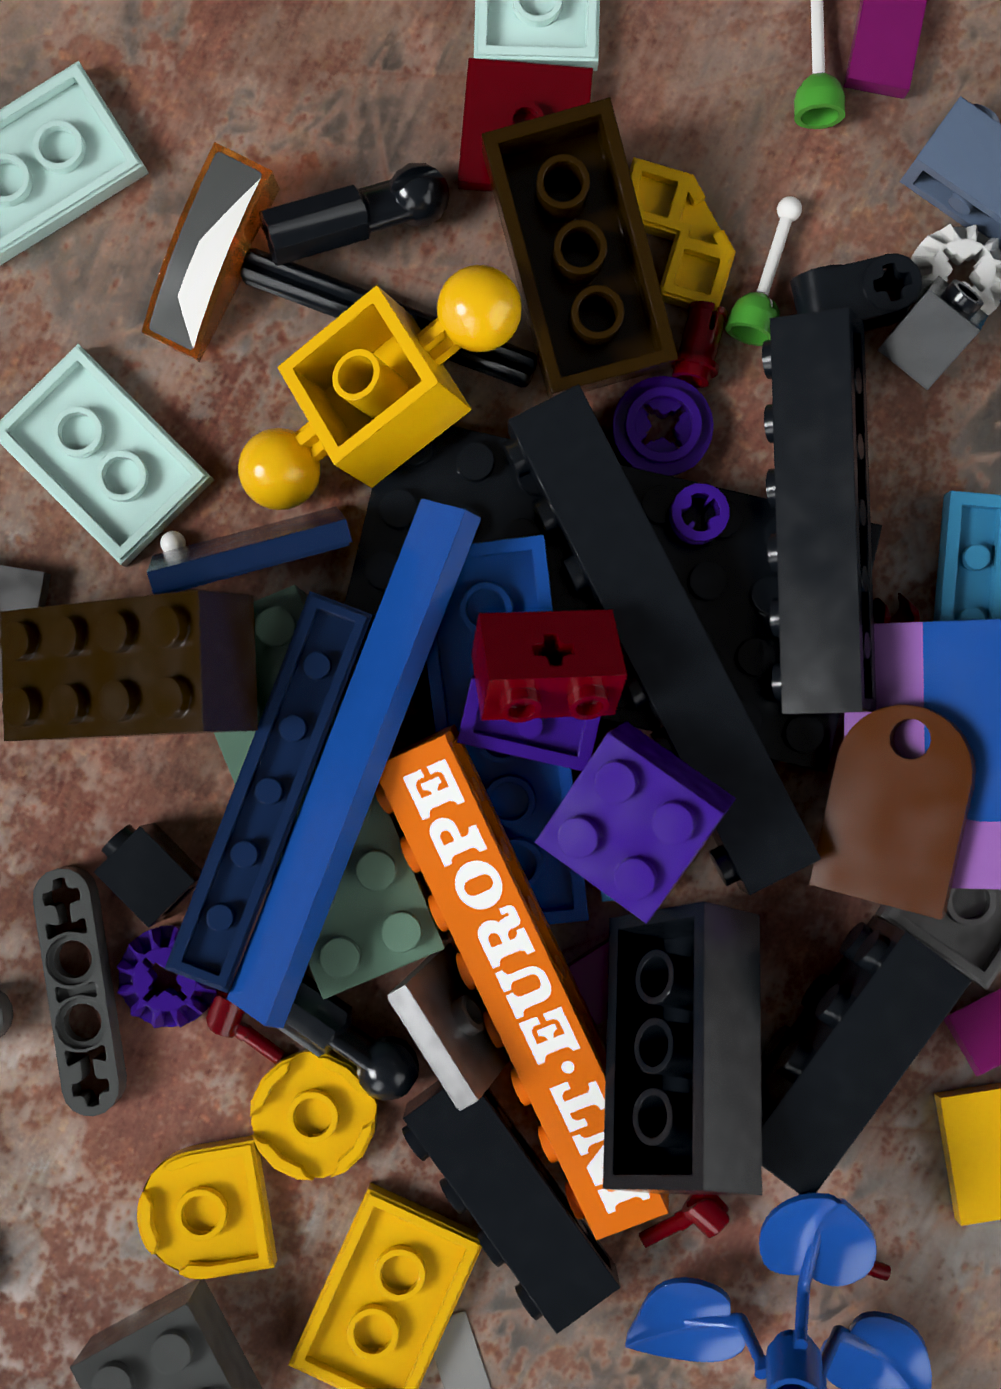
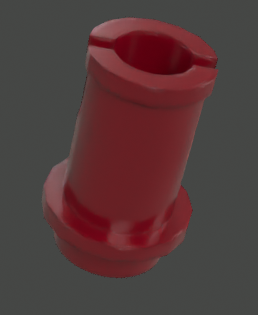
[671,301,729,388]

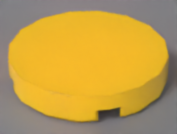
[250,1049,378,1180]

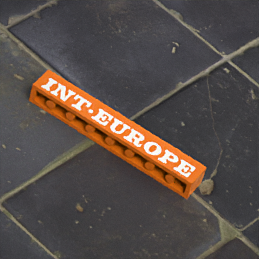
[375,724,669,1240]

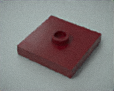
[458,58,593,192]

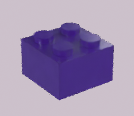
[535,721,737,924]

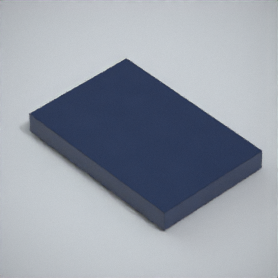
[147,506,352,595]

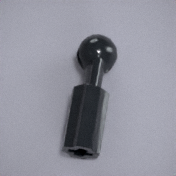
[259,163,450,266]
[277,974,419,1101]

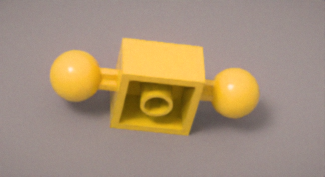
[238,265,522,510]

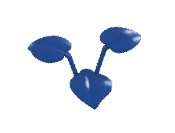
[625,1193,932,1389]

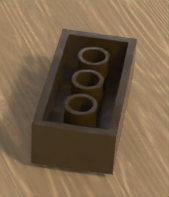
[482,97,678,399]
[0,590,258,741]

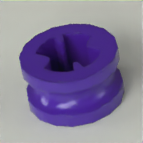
[668,483,730,545]

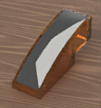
[142,142,280,362]

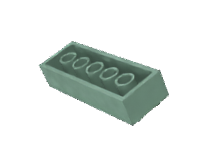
[214,585,448,1000]

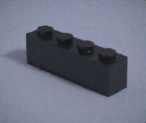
[402,1080,621,1334]

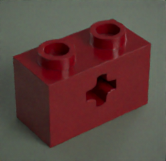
[471,609,627,723]

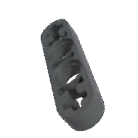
[33,866,127,1116]

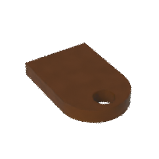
[809,705,976,920]

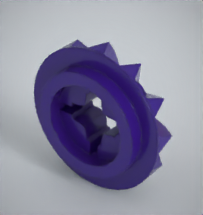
[612,376,713,477]
[117,925,218,1028]

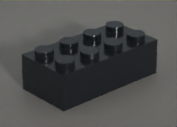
[603,901,762,1195]
[761,916,972,1195]

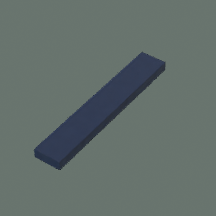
[164,591,374,993]

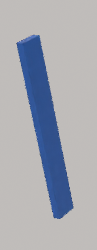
[227,498,481,1028]

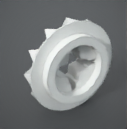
[911,223,1001,316]

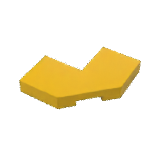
[629,157,736,315]

